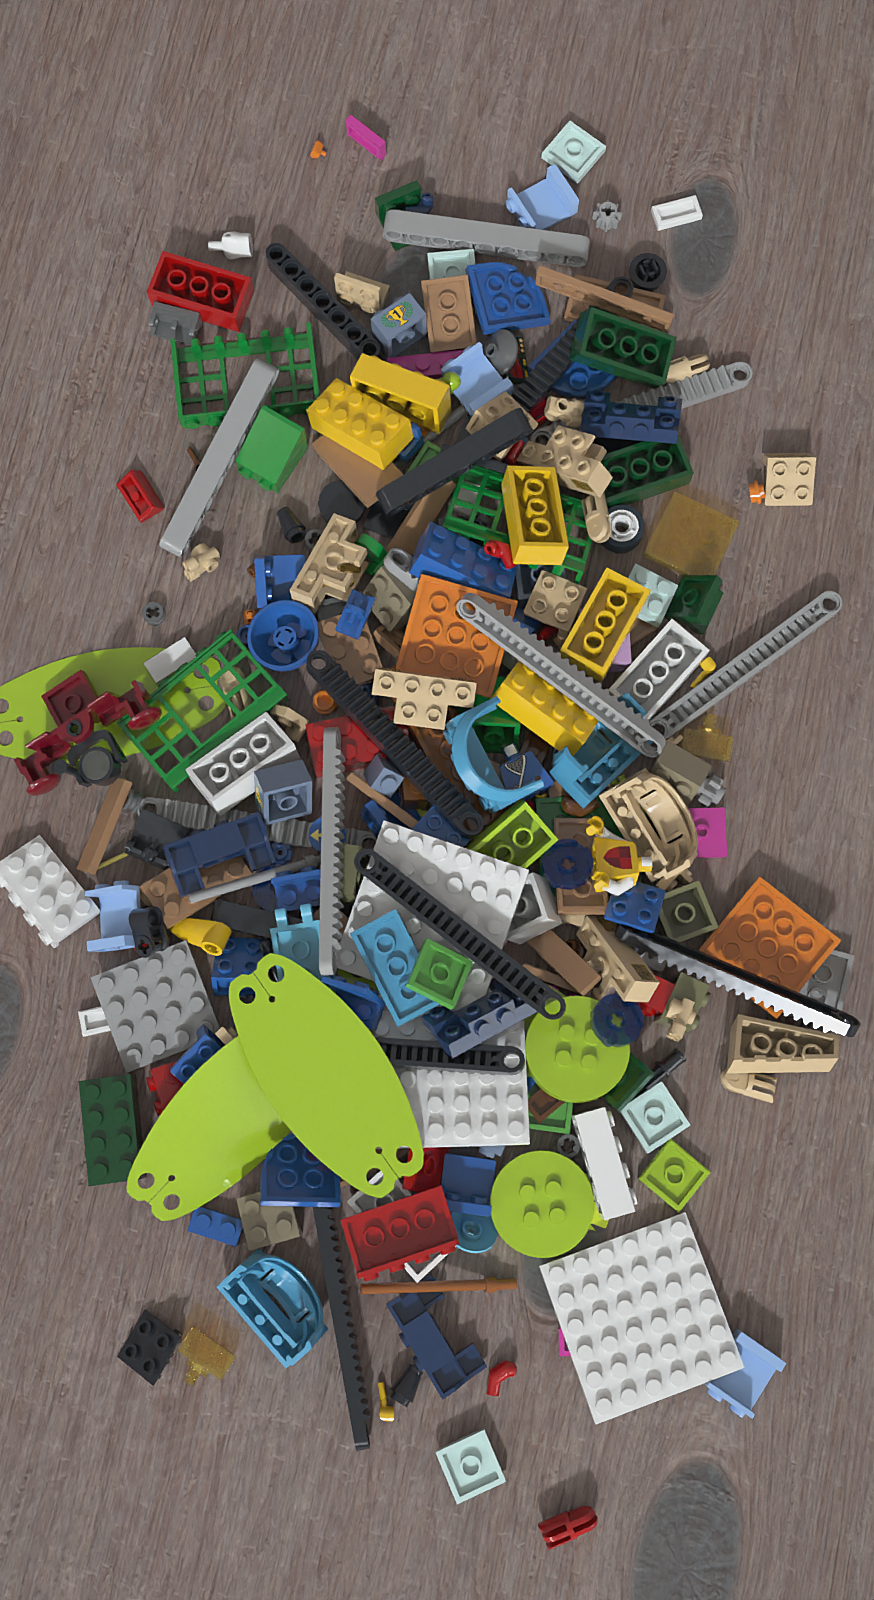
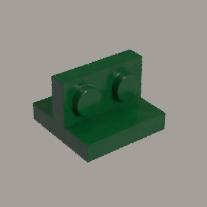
[664,575,723,634]
[601,1052,655,1113]

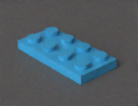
[350,909,441,1027]

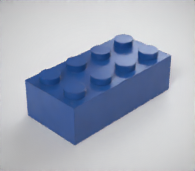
[409,521,518,599]

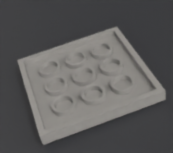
[90,940,221,1073]

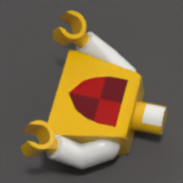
[586,816,652,895]

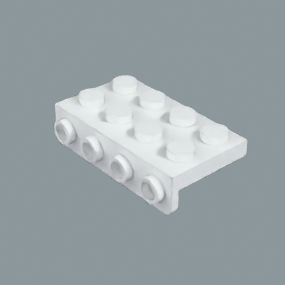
[0,835,100,949]

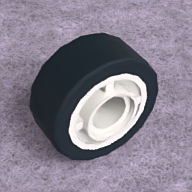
[601,504,644,553]

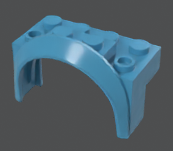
[549,693,653,809]
[443,696,544,814]
[217,1248,329,1368]

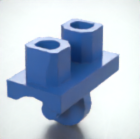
[335,589,375,640]

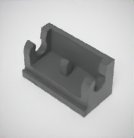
[149,301,203,346]

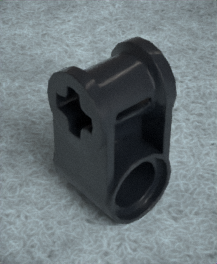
[128,906,169,958]

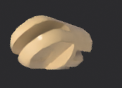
[666,354,710,384]
[581,492,612,543]
[220,666,252,719]
[720,1068,777,1103]

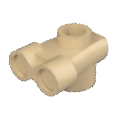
[544,396,584,429]
[183,543,220,582]
[665,997,697,1041]

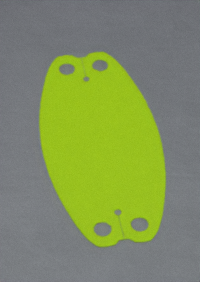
[0,647,226,763]
[229,953,424,1198]
[126,1036,291,1221]

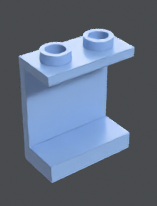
[506,164,579,230]
[441,342,514,417]
[85,881,141,952]
[704,1328,786,1419]

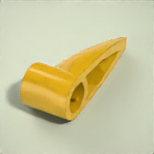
[169,918,232,956]

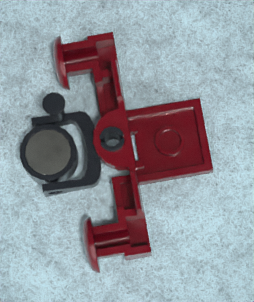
[14,670,162,796]

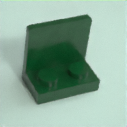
[375,180,421,251]

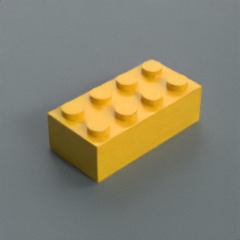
[350,353,452,434]
[306,378,414,470]
[501,466,569,565]
[560,568,651,683]
[491,661,598,756]

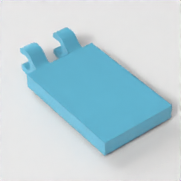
[270,903,334,992]

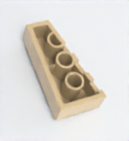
[727,1014,840,1073]

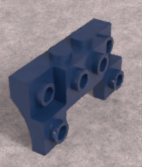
[581,390,683,444]
[163,812,276,898]
[422,978,537,1058]
[386,1273,487,1400]

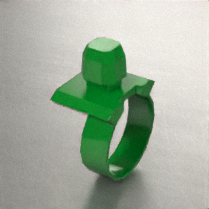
[355,533,388,575]

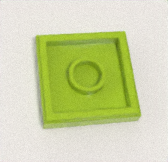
[638,1139,711,1213]

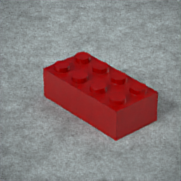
[147,251,254,332]
[305,706,410,778]

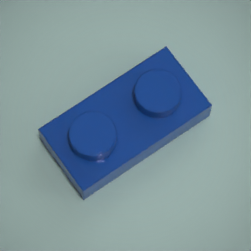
[187,1206,243,1247]

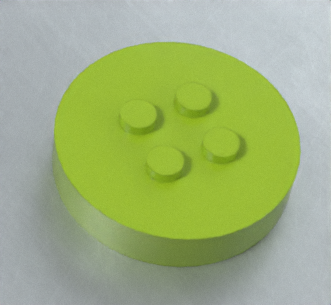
[525,996,630,1103]
[490,1150,594,1258]

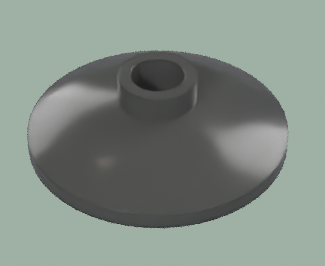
[482,329,518,376]

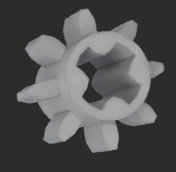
[592,200,622,232]
[697,775,726,806]

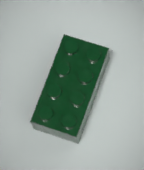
[569,307,677,389]
[601,435,694,508]
[79,1074,146,1186]

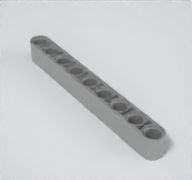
[383,210,590,267]
[159,358,279,558]

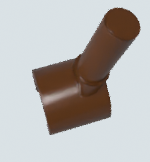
[187,447,202,473]

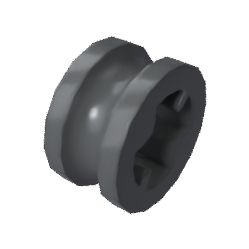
[305,529,323,552]
[142,602,166,626]
[122,788,143,813]
[556,1134,580,1158]

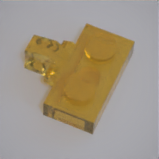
[681,714,734,762]
[177,1326,237,1386]

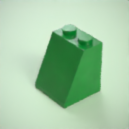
[235,405,308,493]
[471,677,520,754]

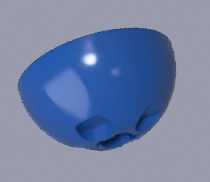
[247,600,319,671]

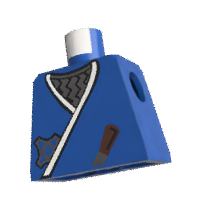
[499,743,554,806]

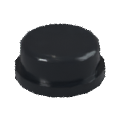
[628,253,667,292]

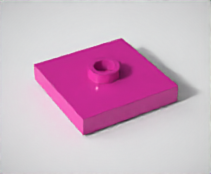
[688,807,727,858]

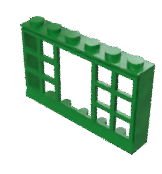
[170,323,320,429]
[442,466,592,584]
[116,629,289,793]

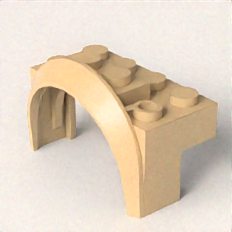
[599,768,698,882]

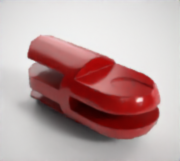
[538,1506,598,1550]

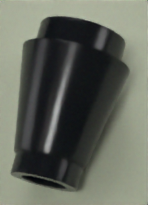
[277,507,306,543]
[389,1364,423,1407]

